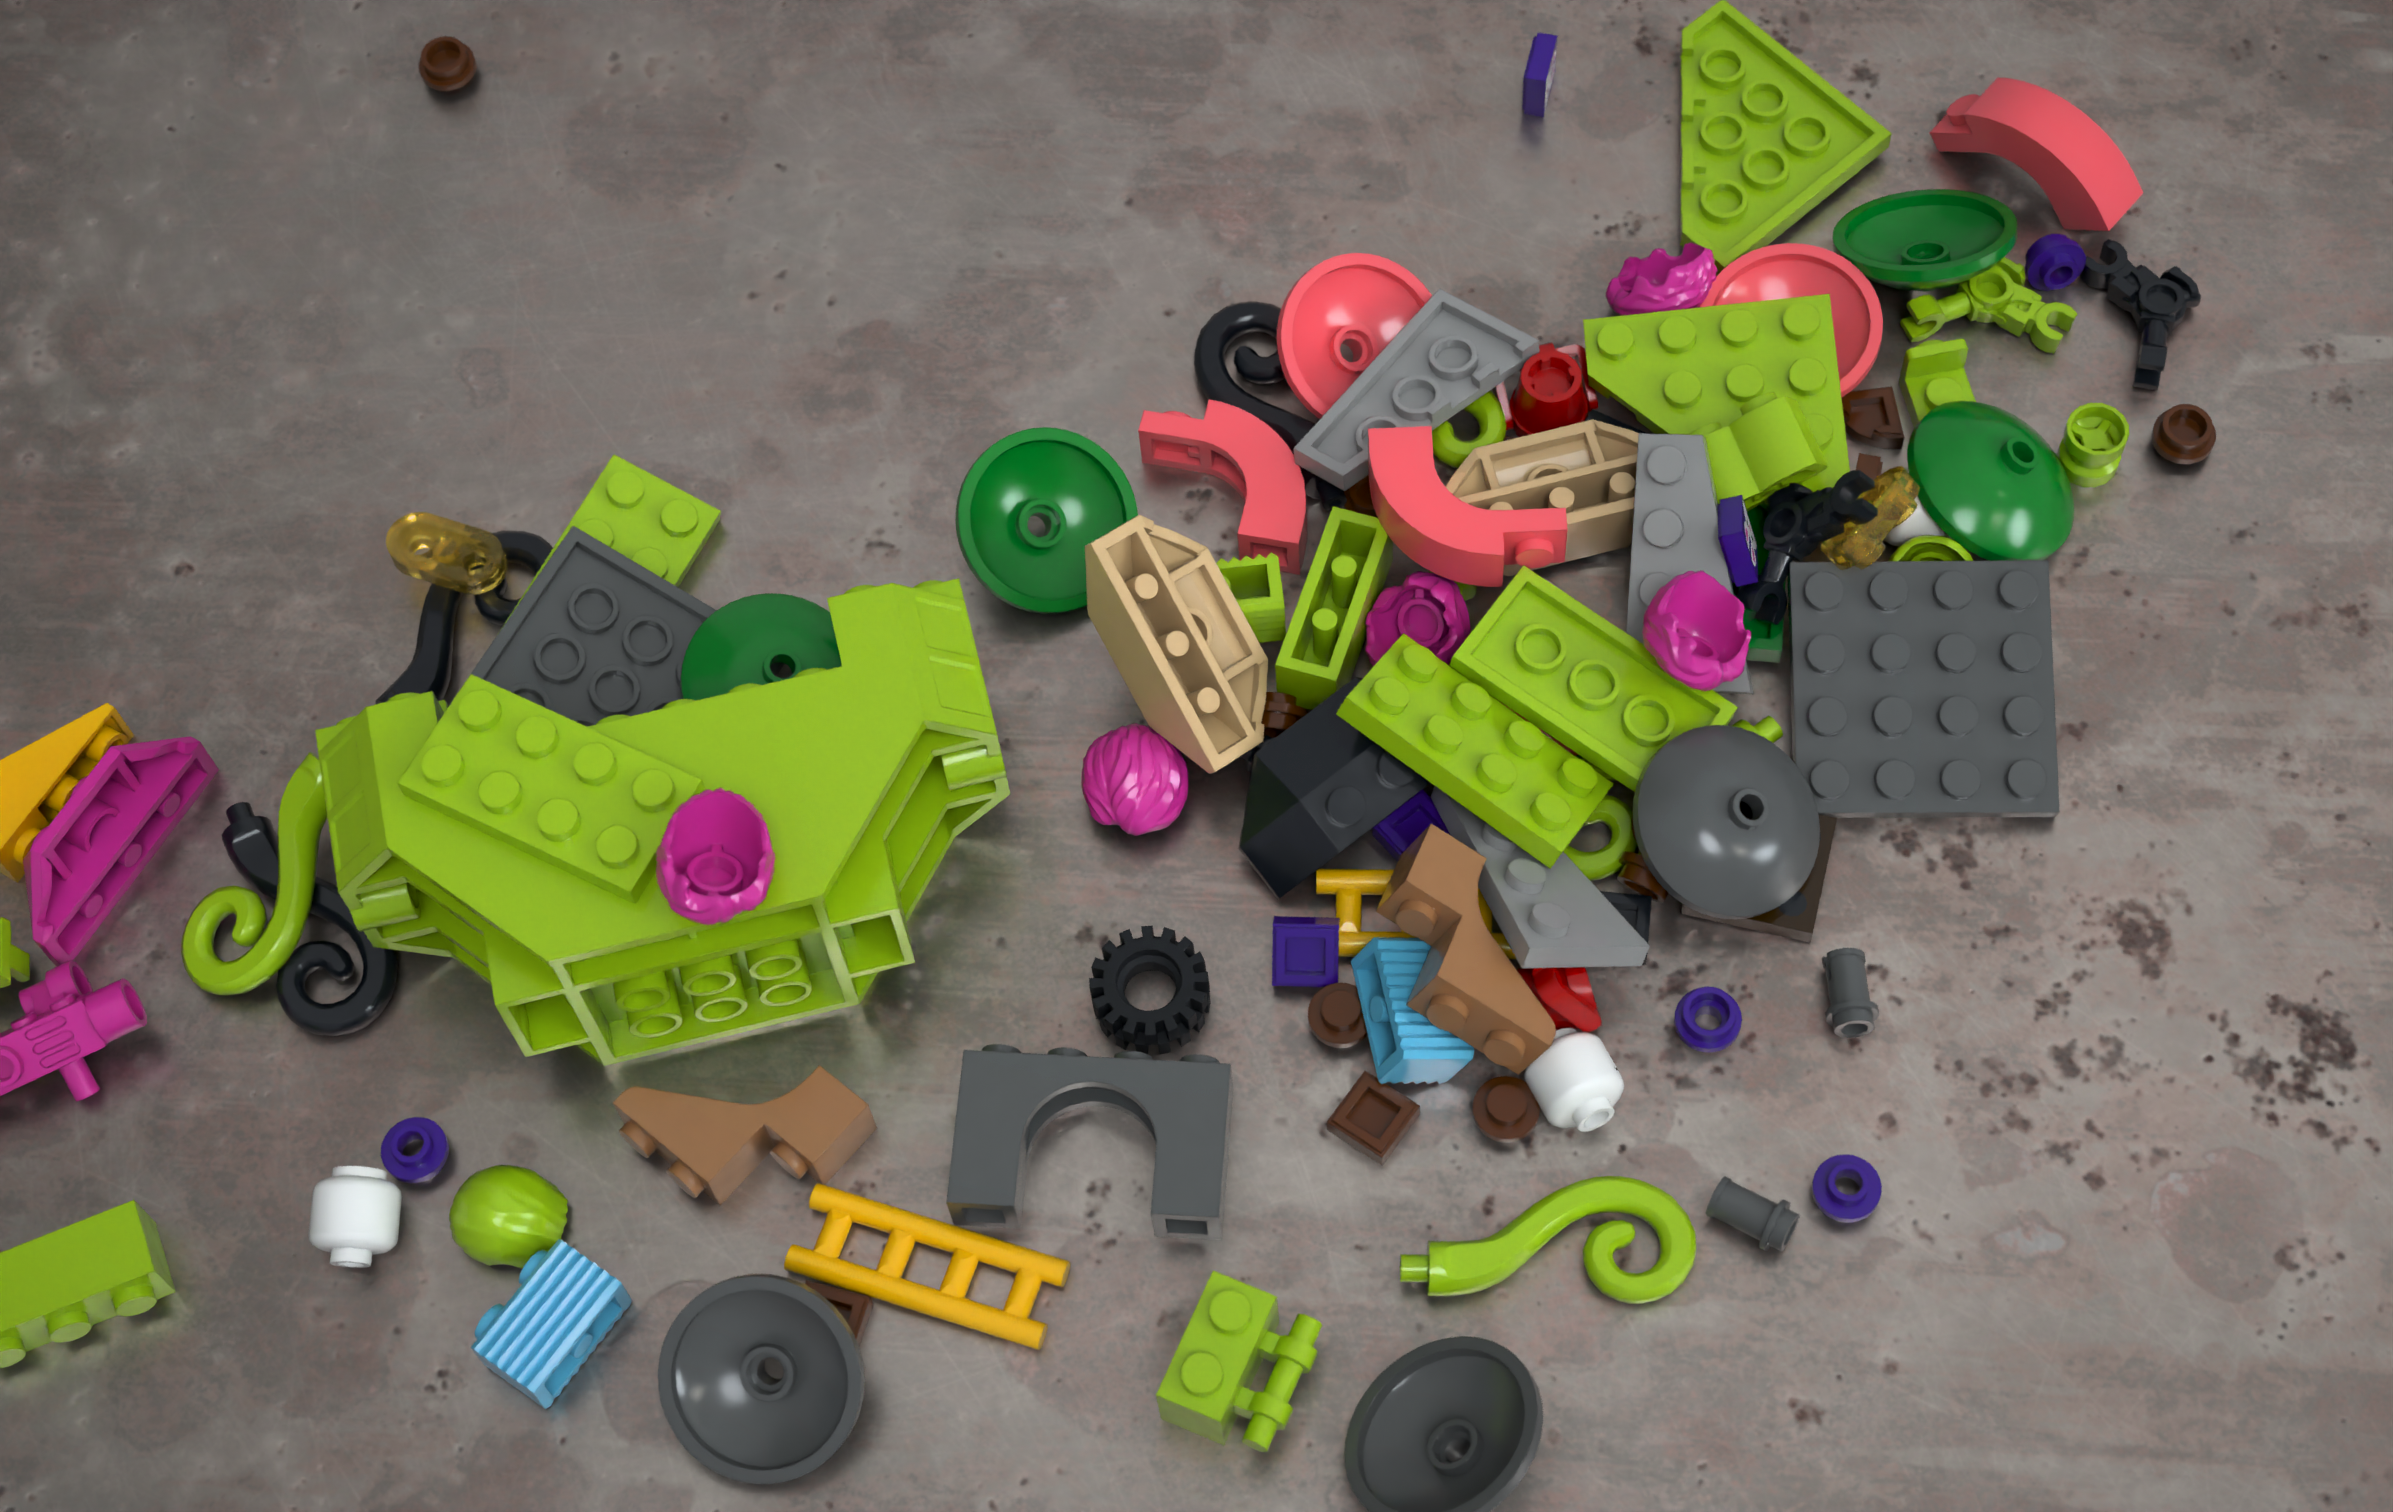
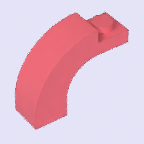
[1929,77,2143,231]
[1138,399,1307,575]
[1368,426,1568,587]

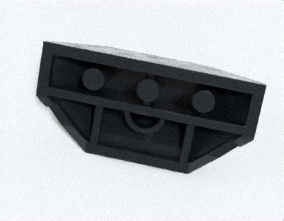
[1238,677,1430,899]

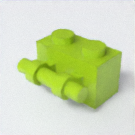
[1156,1270,1322,1452]

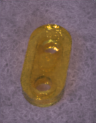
[1820,466,1920,570]
[386,512,508,594]

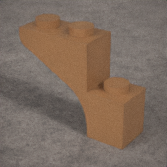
[1376,823,1556,1075]
[613,1065,877,1206]

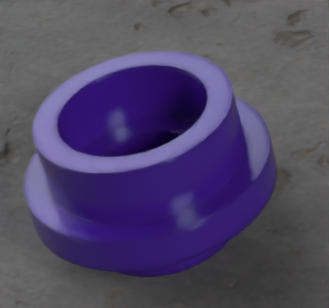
[2025,234,2086,291]
[1674,987,1742,1053]
[381,1117,449,1183]
[1812,1154,1882,1223]

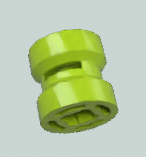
[2056,403,2129,488]

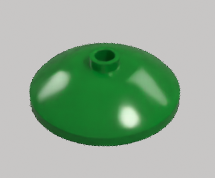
[1833,189,2017,292]
[1907,401,2074,561]
[955,427,1138,614]
[680,593,842,701]

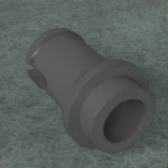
[1822,948,1879,1038]
[1706,1176,1800,1252]

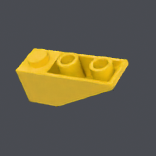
[0,703,134,883]

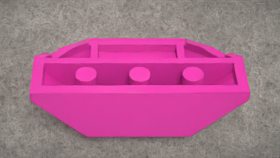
[23,736,219,966]

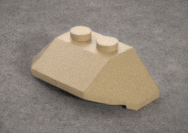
[1445,419,1639,576]
[1085,515,1268,774]

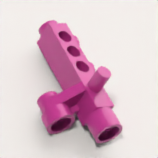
[0,960,147,1102]

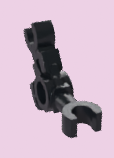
[2079,239,2201,390]
[1736,470,1878,625]

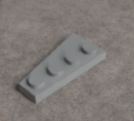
[1293,288,1539,491]
[1626,433,1754,694]
[1431,786,1650,968]

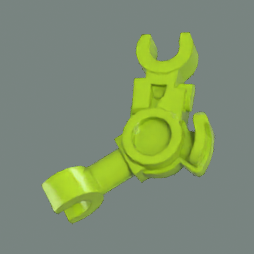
[1900,257,2077,354]

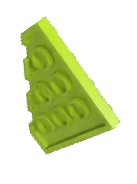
[1680,0,1892,276]
[1583,294,1855,529]

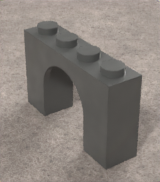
[946,1044,1234,1240]

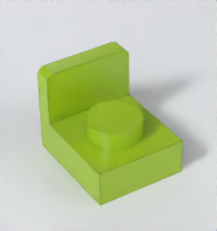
[1898,338,1976,428]

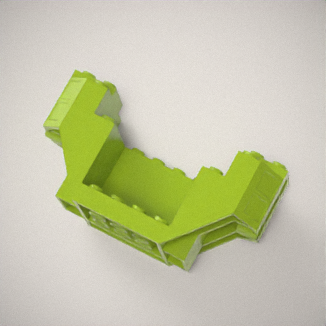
[315,578,1010,1066]

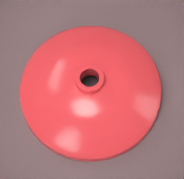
[1700,243,1883,398]
[1277,253,1432,419]

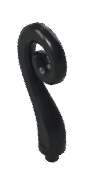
[1194,301,1347,511]
[375,531,553,704]
[222,802,397,1037]

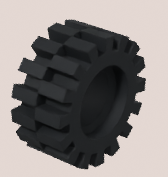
[1089,925,1211,1055]

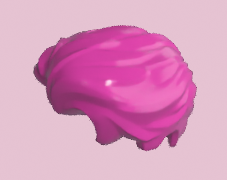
[1606,242,1718,316]
[1642,570,1751,691]
[1365,571,1471,666]
[1081,723,1188,836]
[656,787,776,925]

